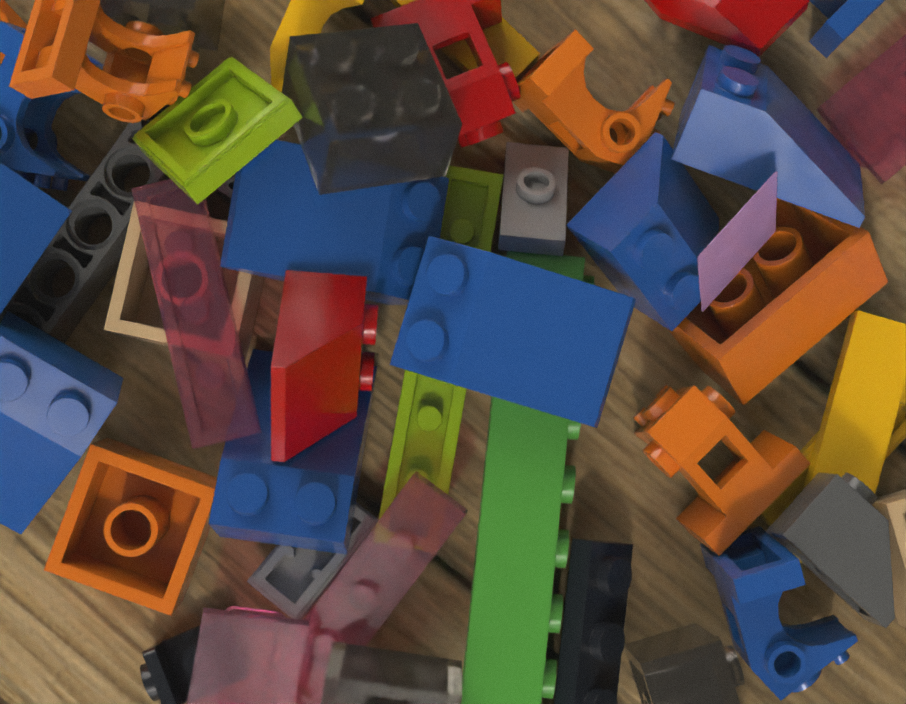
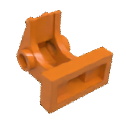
[9,0,200,123]
[513,29,675,173]
[633,385,811,556]

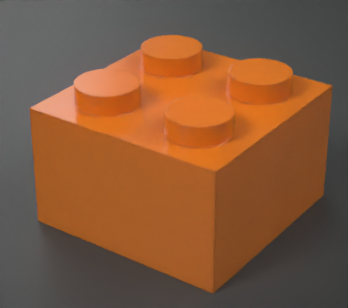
[44,438,217,616]

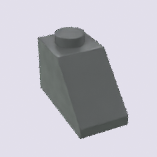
[767,472,895,628]

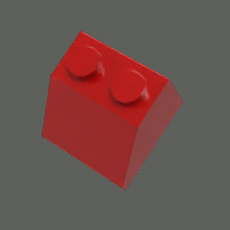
[271,270,378,462]

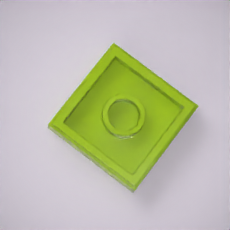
[132,57,303,205]

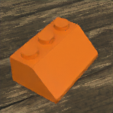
[666,198,888,406]

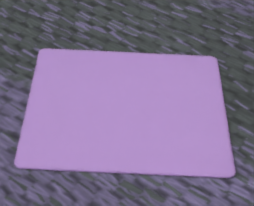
[697,172,777,311]

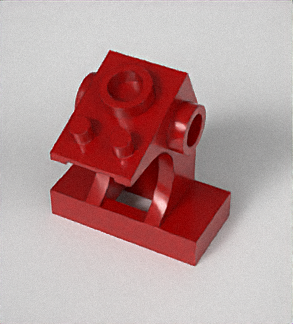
[371,0,521,148]

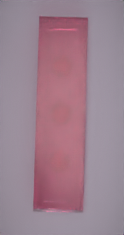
[131,179,262,449]
[262,471,468,704]

